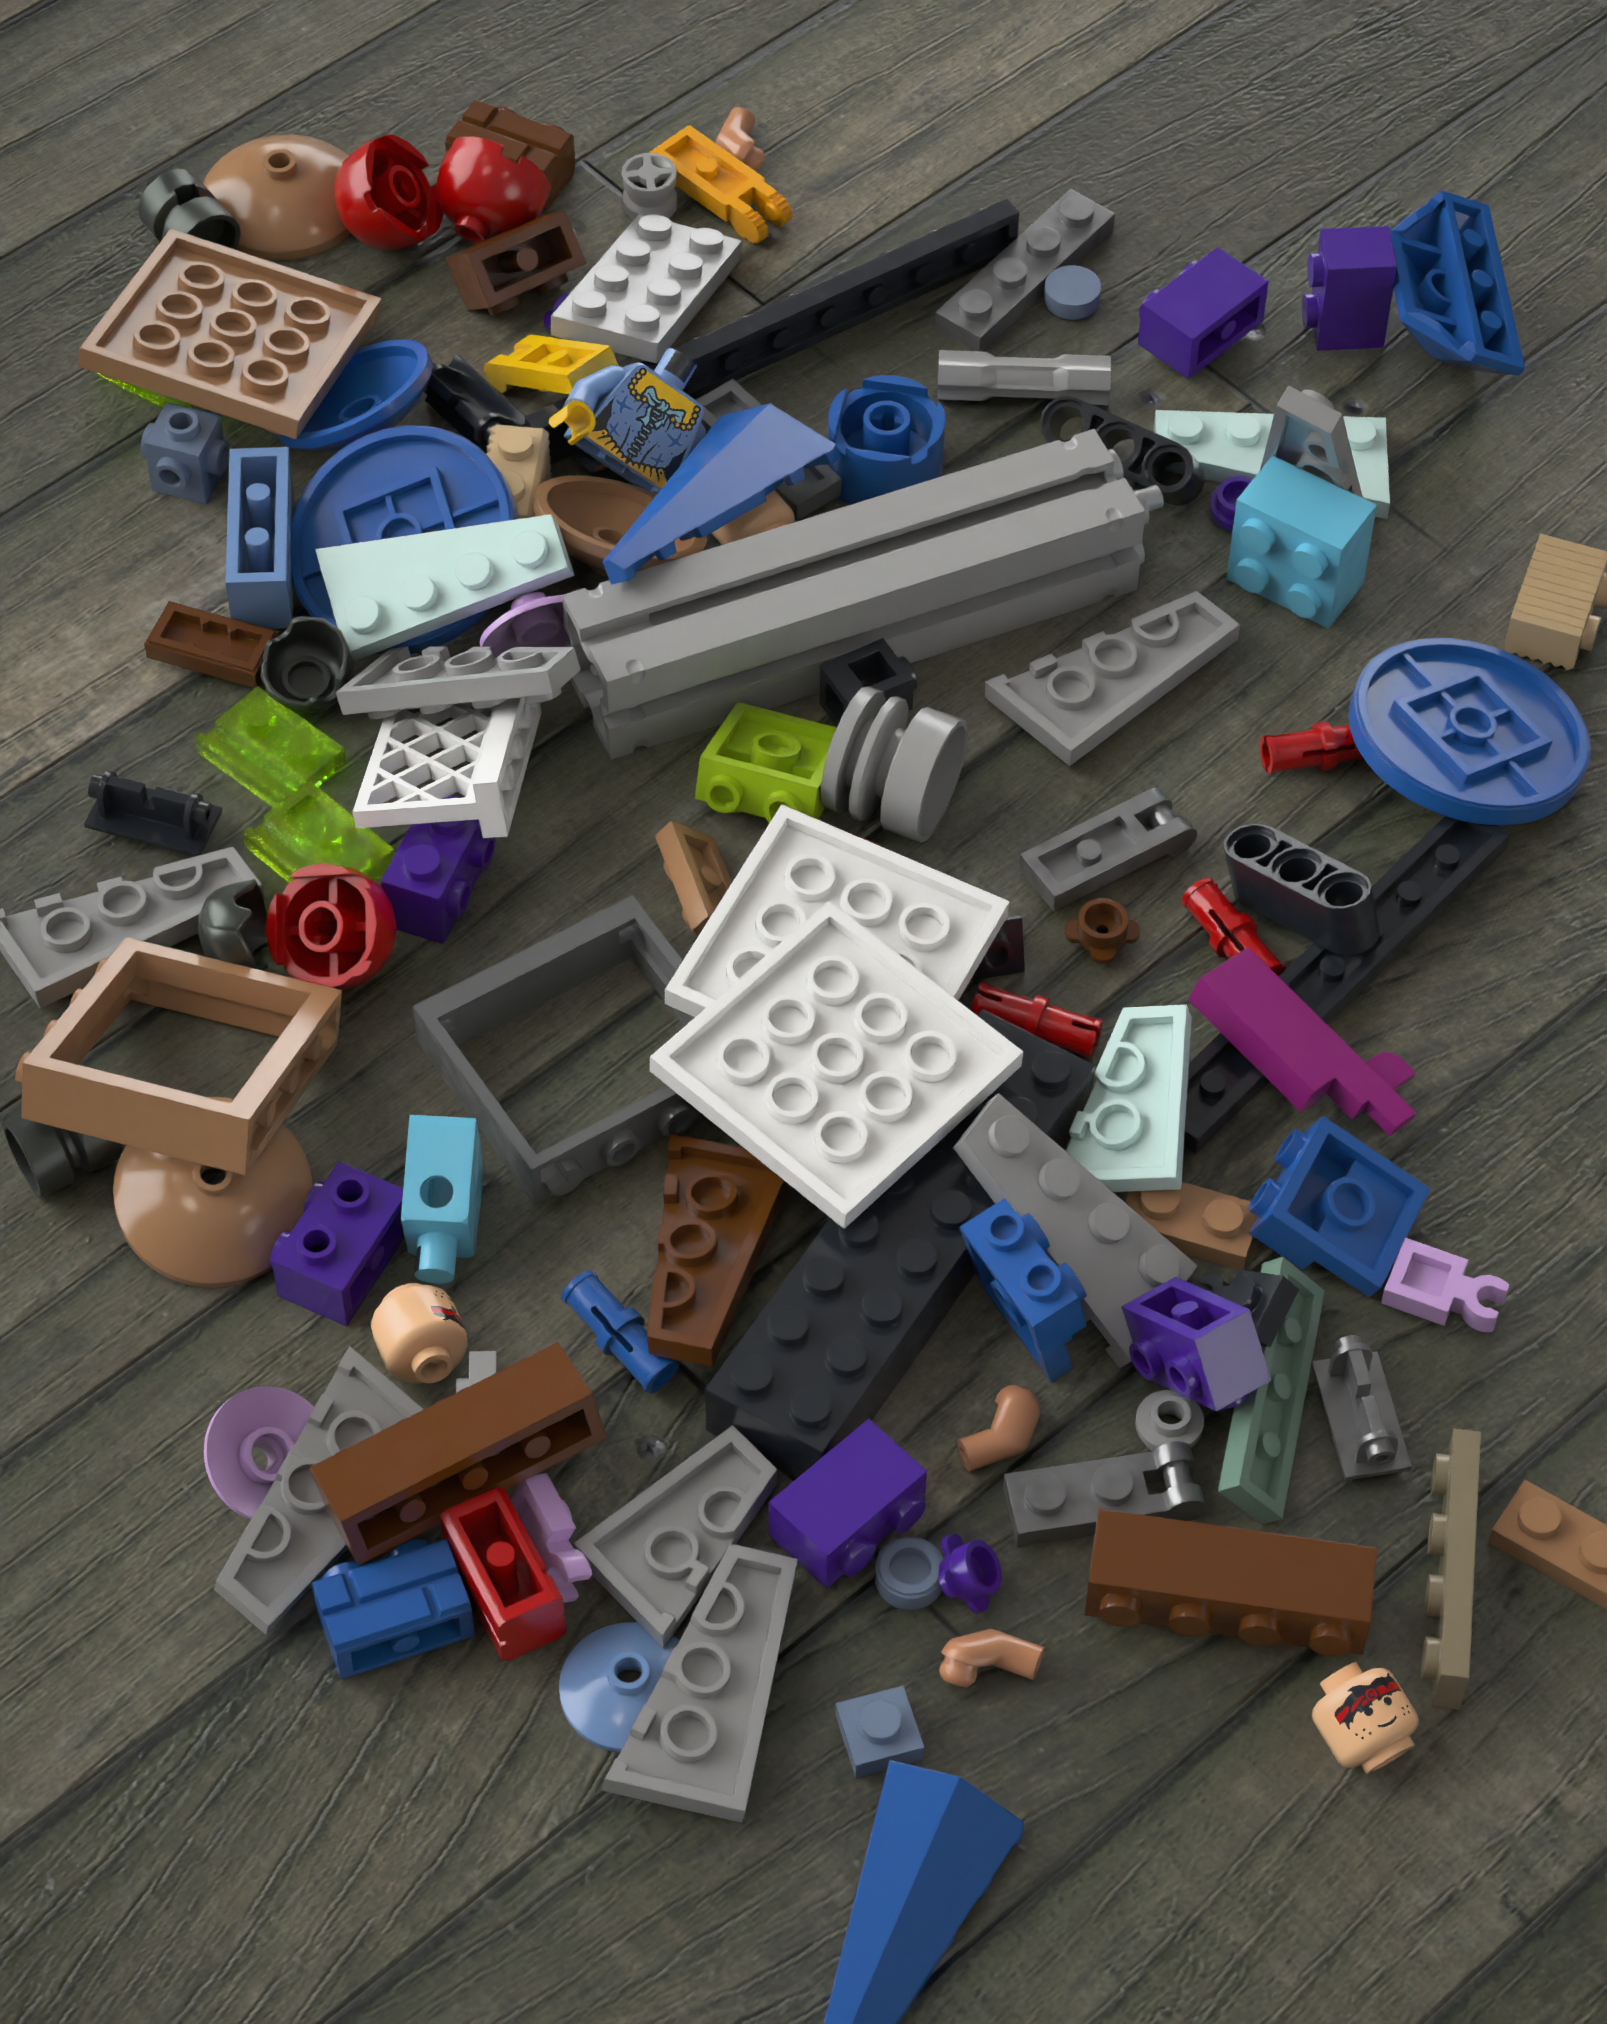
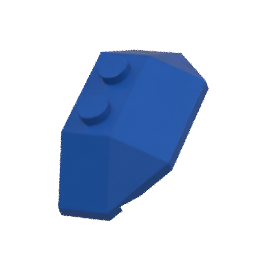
[1390,190,1525,376]

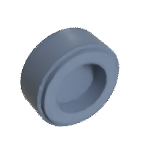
[1044,265,1101,320]
[875,1537,943,1610]

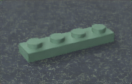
[1218,1257,1325,1525]

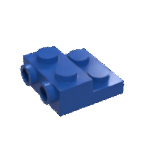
[1248,1116,1430,1297]
[960,1198,1087,1382]

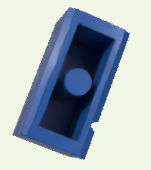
[312,1539,475,1679]

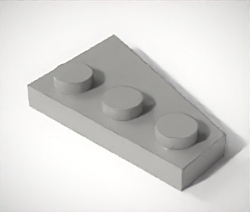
[574,1425,778,1649]

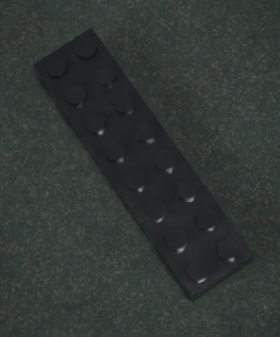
[705,1009,1095,1479]

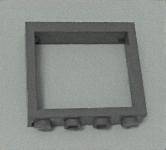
[413,895,704,1205]

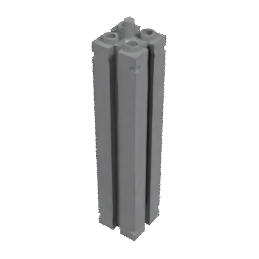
[562,429,1164,760]

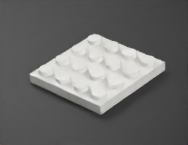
[665,805,1010,1017]
[650,901,1023,1229]

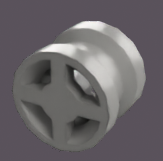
[621,153,677,220]

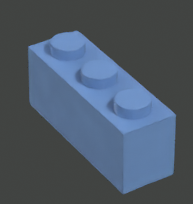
[225,447,295,629]

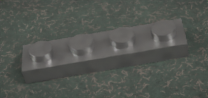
[935,189,1115,351]

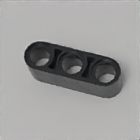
[1040,396,1205,506]
[1223,823,1380,955]

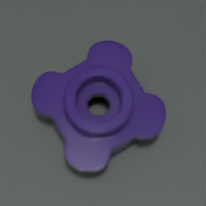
[939,1533,1002,1613]

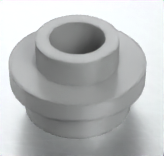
[1135,1390,1204,1451]

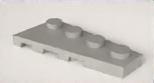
[984,591,1240,766]
[336,646,580,719]
[0,847,265,1009]
[602,1543,798,1823]

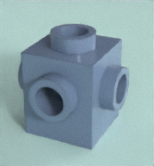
[141,402,230,504]

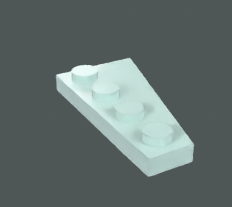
[1154,410,1390,519]
[315,514,574,662]

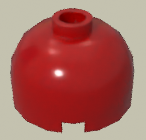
[334,134,444,251]
[436,137,551,244]
[265,863,397,990]

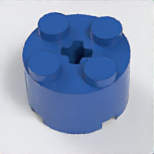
[828,375,945,504]

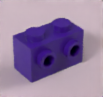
[1302,226,1397,351]
[1138,247,1269,379]
[381,795,496,944]
[270,1161,405,1327]
[1121,1277,1271,1411]
[769,1419,927,1589]

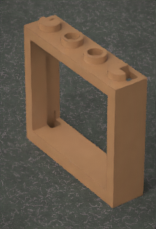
[15,937,342,1175]

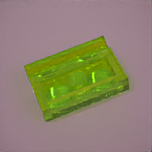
[195,686,346,815]
[243,781,394,883]

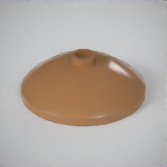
[203,134,351,260]
[532,475,707,577]
[113,1097,313,1288]

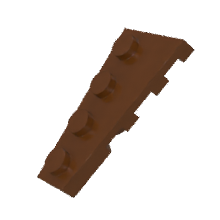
[647,1133,791,1367]

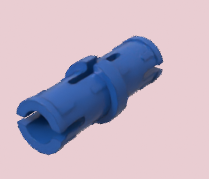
[561,1270,679,1393]

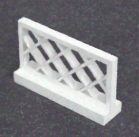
[352,697,542,838]

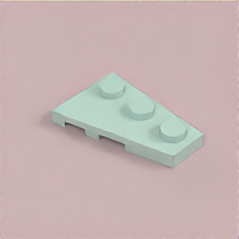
[1066,1005,1192,1192]

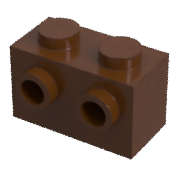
[446,211,587,315]

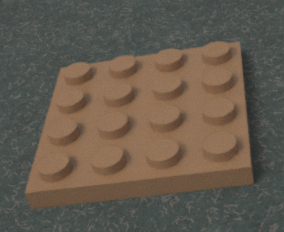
[78,229,382,439]

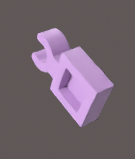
[1381,1238,1509,1332]
[510,1473,592,1603]

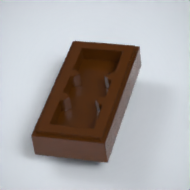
[144,601,279,689]

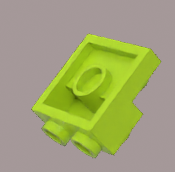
[695,702,837,823]

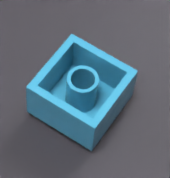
[1226,455,1377,629]

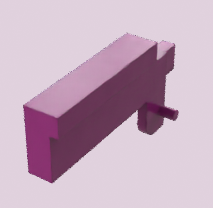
[1188,947,1416,1136]

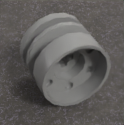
[821,686,968,842]

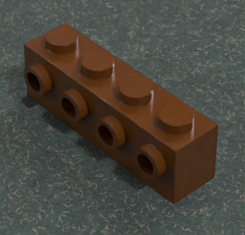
[309,1342,607,1566]
[1084,1509,1377,1656]

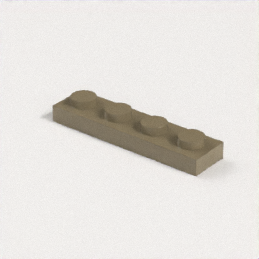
[1421,1428,1481,1710]

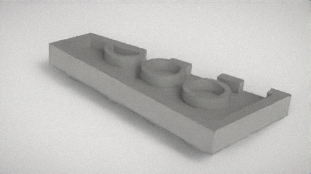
[1260,385,1363,498]
[953,1093,1198,1368]
[214,1346,424,1635]

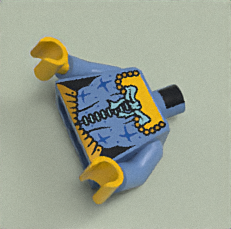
[549,348,706,495]

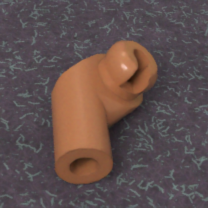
[715,107,765,172]
[957,1385,1040,1472]
[939,1629,1045,1687]

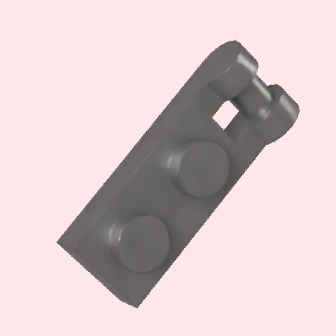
[1019,788,1197,911]
[1003,1441,1206,1547]

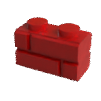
[440,1487,566,1662]

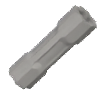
[937,350,1111,405]

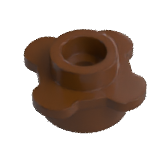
[1064,898,1140,964]

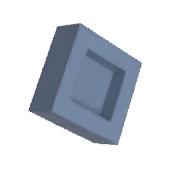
[835,1686,924,1778]

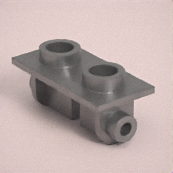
[1312,1335,1412,1481]

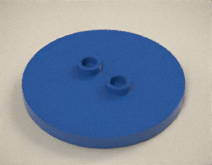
[291,425,519,655]
[1348,638,1591,825]

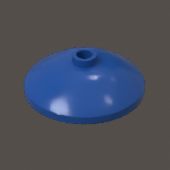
[275,339,433,452]

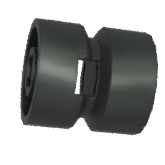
[138,169,241,250]
[2,1113,123,1198]

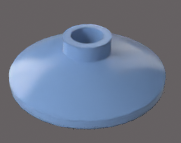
[559,1622,680,1753]

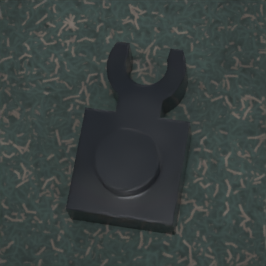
[1199,1270,1299,1348]

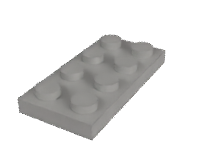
[550,214,742,364]

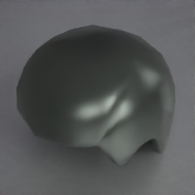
[260,616,353,714]
[198,879,269,971]

